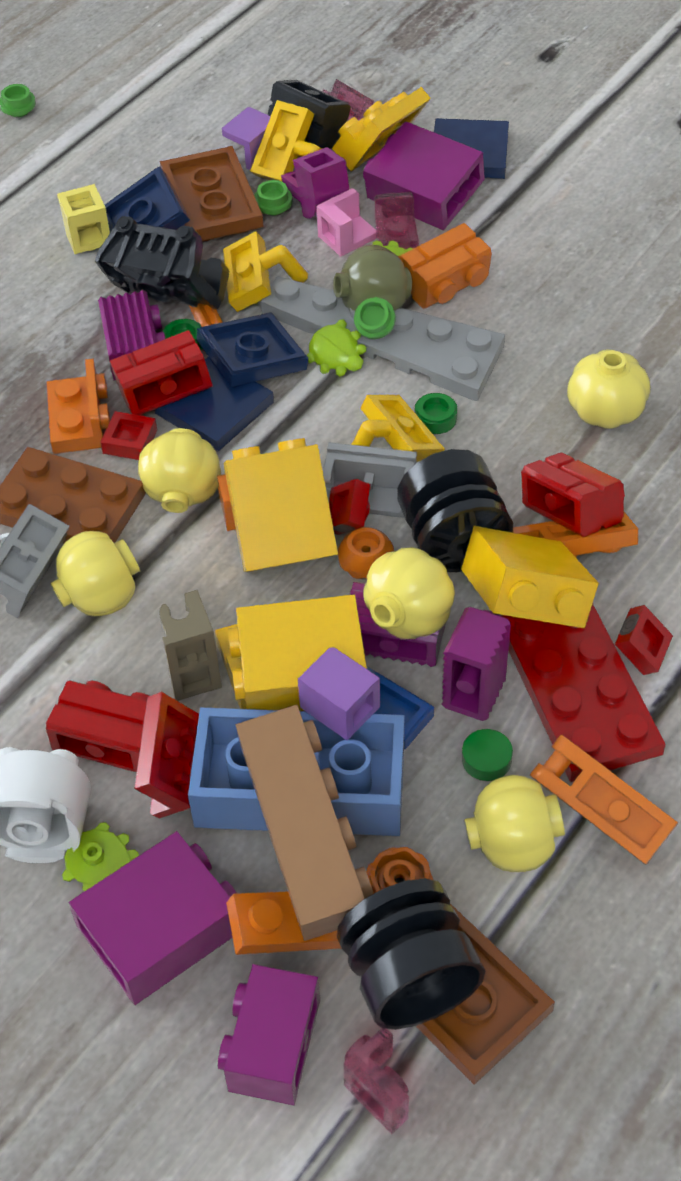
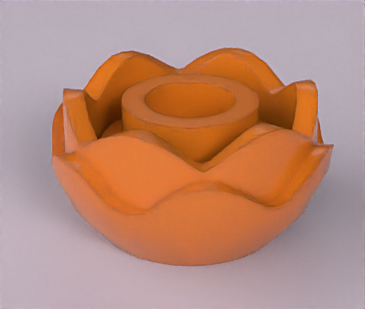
[338,527,394,579]
[366,847,433,894]

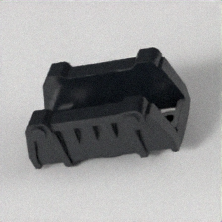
[95,216,230,309]

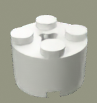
[0,747,91,863]

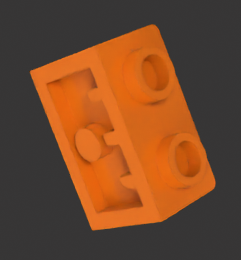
[47,358,110,454]

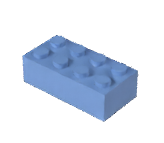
[188,707,405,836]

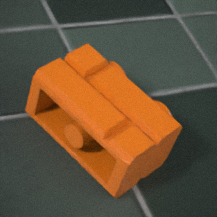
[398,223,492,310]

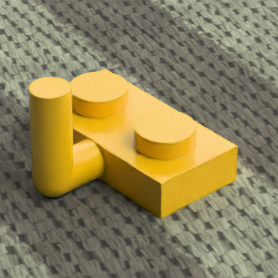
[250,100,321,182]
[223,231,308,312]
[351,395,445,462]

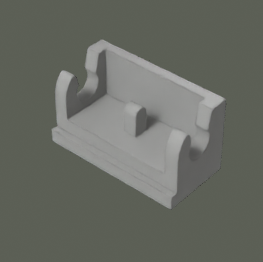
[323,442,417,518]
[0,504,70,618]

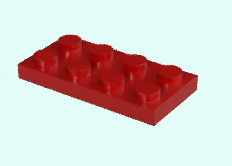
[501,603,666,782]

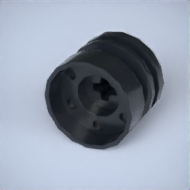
[397,449,514,573]
[337,878,486,1030]

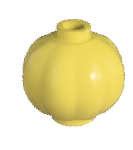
[567,349,650,429]
[138,428,221,513]
[50,531,140,616]
[363,547,455,639]
[464,775,565,872]

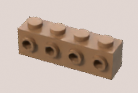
[235,705,373,941]

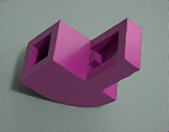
[281,147,349,219]

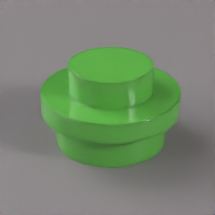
[0,84,36,117]
[254,180,292,215]
[354,297,396,339]

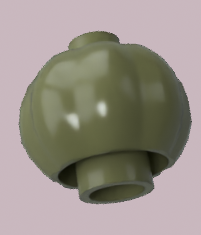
[333,245,412,311]

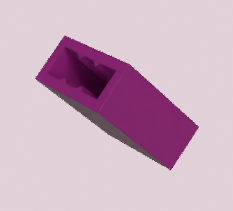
[363,121,485,231]
[68,831,237,1006]

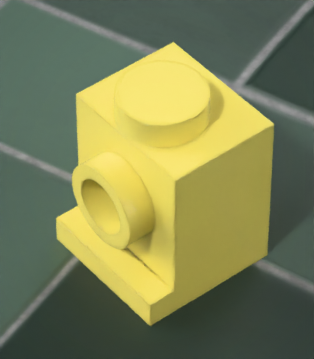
[57,184,110,254]

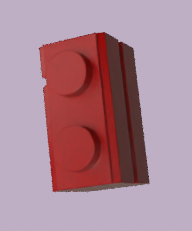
[110,330,213,415]
[521,452,625,537]
[45,680,149,772]

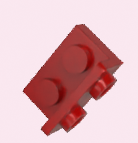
[134,692,199,819]

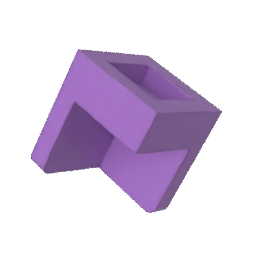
[222,106,271,170]
[298,647,380,740]

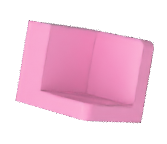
[316,188,377,257]

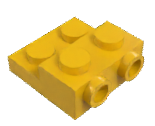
[332,87,431,171]

